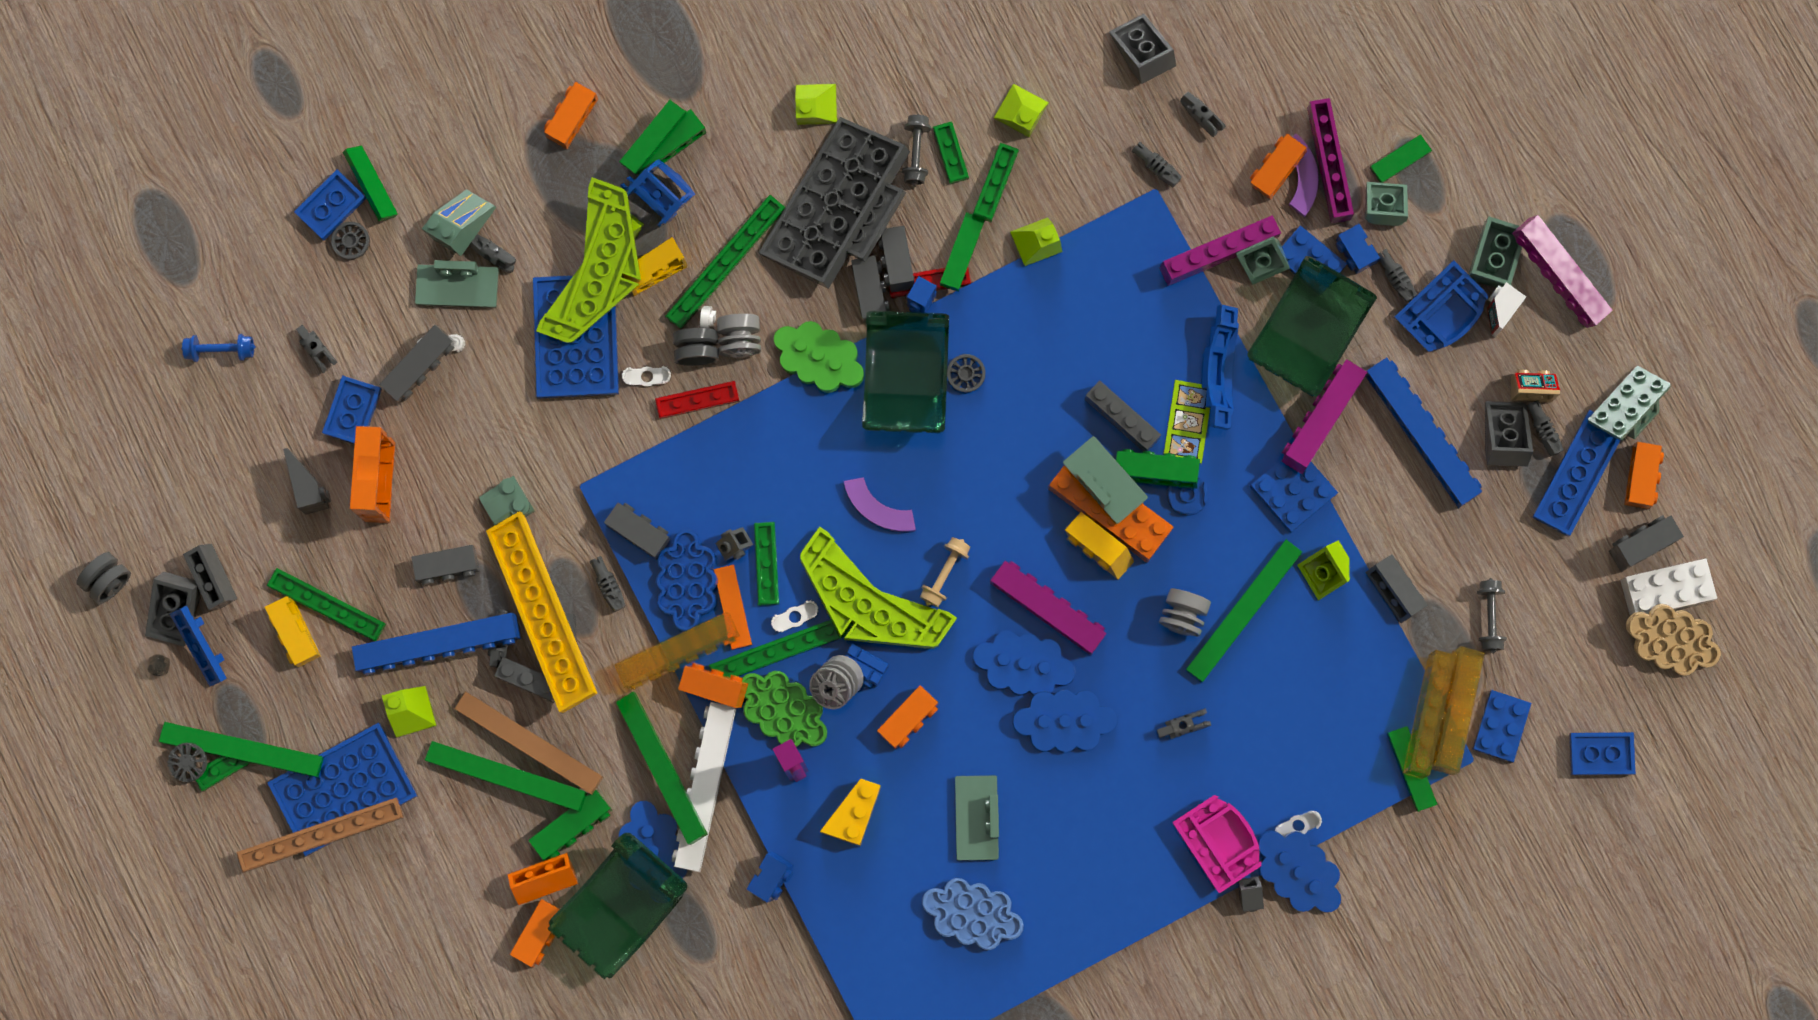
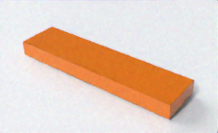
[714,565,752,650]

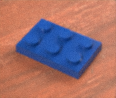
[294,170,367,241]
[1282,225,1347,296]
[322,376,382,444]
[1472,690,1532,763]
[1569,732,1636,775]

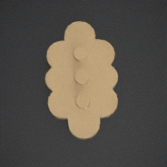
[1626,604,1721,676]

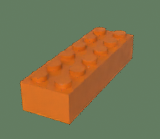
[1048,466,1173,563]

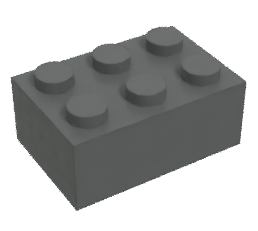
[1609,515,1684,572]

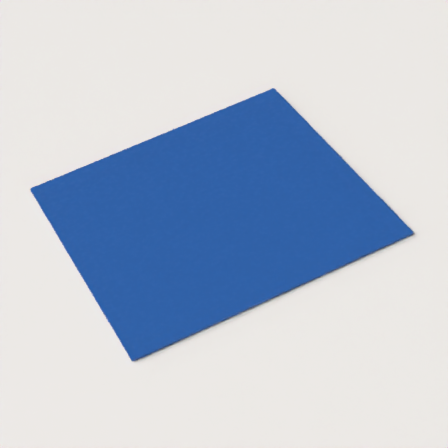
[580,189,1474,1020]

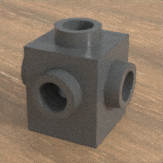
[715,527,753,561]

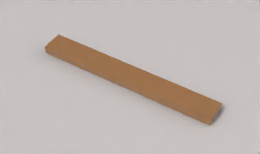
[455,691,603,795]
[236,797,404,872]

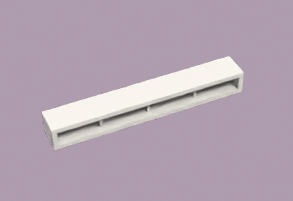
[672,702,736,873]

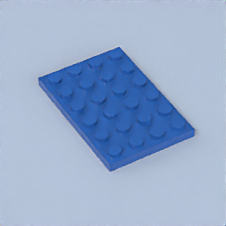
[533,275,619,399]
[267,723,418,857]

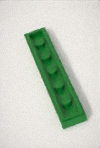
[267,568,386,641]

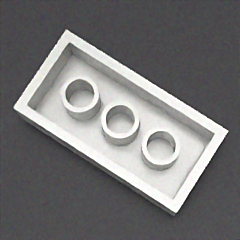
[1620,559,1717,615]

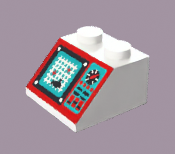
[1487,282,1526,337]

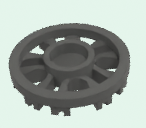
[331,222,370,260]
[947,354,985,393]
[167,743,207,782]

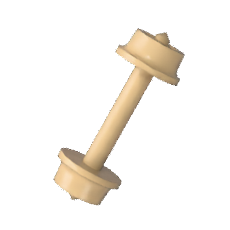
[920,537,970,607]

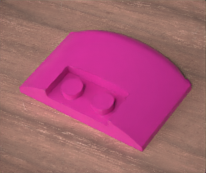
[1172,795,1261,893]

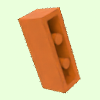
[544,82,598,149]
[1250,134,1307,200]
[1624,442,1664,509]
[678,663,748,708]
[877,685,938,750]
[507,853,578,905]
[510,899,566,967]

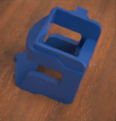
[620,159,695,227]

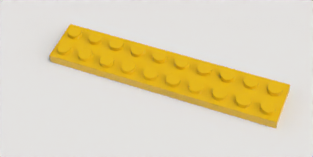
[486,511,597,713]

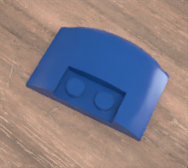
[1394,261,1488,352]

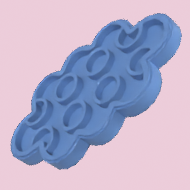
[922,878,1024,950]

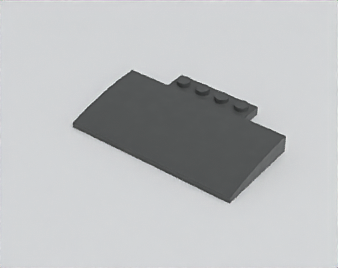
[759,117,910,289]

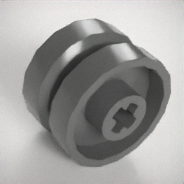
[673,328,719,366]
[76,552,131,605]

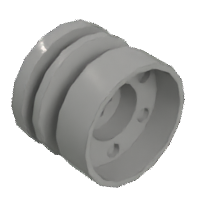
[717,314,761,358]
[1159,588,1211,637]
[809,655,863,709]

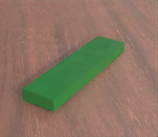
[619,100,686,175]
[972,143,1019,223]
[343,145,398,221]
[940,212,985,292]
[754,522,779,606]
[1387,726,1438,812]

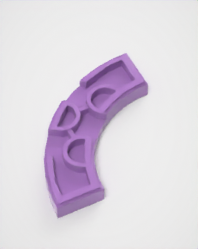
[1289,134,1319,218]
[844,477,916,532]

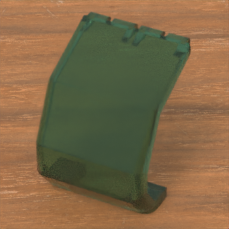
[1247,256,1377,397]
[862,311,949,433]
[548,833,687,980]

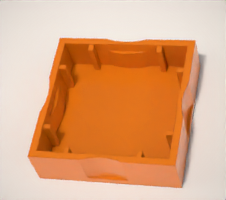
[350,426,395,523]

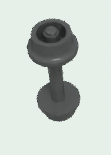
[902,114,931,186]
[1477,578,1507,654]

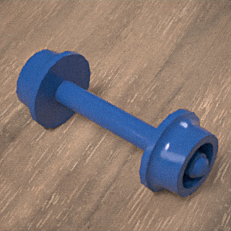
[181,334,256,362]

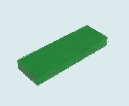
[933,121,969,185]
[1370,134,1432,183]
[194,756,251,792]

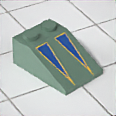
[422,189,496,256]

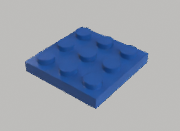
[1250,459,1338,533]

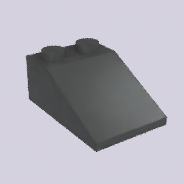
[1109,14,1176,84]
[1485,401,1533,467]
[283,448,331,515]
[145,572,201,646]

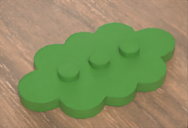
[774,321,864,393]
[742,671,828,747]

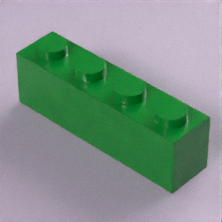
[637,109,706,176]
[1116,449,1200,489]
[528,790,612,861]

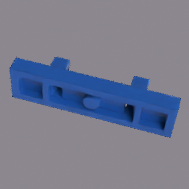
[170,605,227,686]

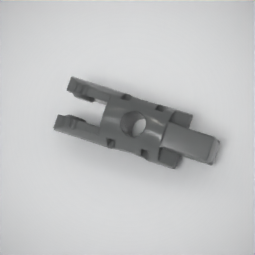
[1180,91,1226,137]
[469,234,516,273]
[296,325,337,373]
[1156,708,1212,739]

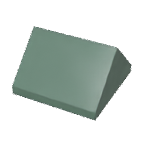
[1236,236,1290,284]

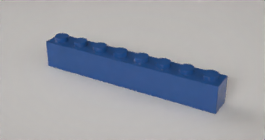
[1365,357,1482,509]
[352,613,521,675]

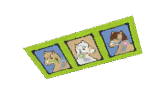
[1164,380,1210,464]

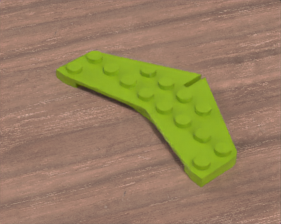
[536,177,641,343]
[800,527,957,649]

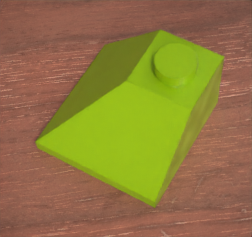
[795,84,837,125]
[994,84,1049,137]
[1010,217,1062,266]
[1297,540,1350,600]
[382,686,437,738]

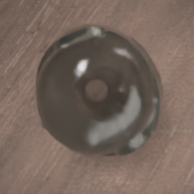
[147,654,170,677]

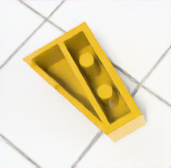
[623,237,687,296]
[1065,512,1134,580]
[264,596,321,667]
[820,779,881,846]

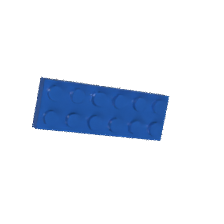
[1532,410,1620,537]

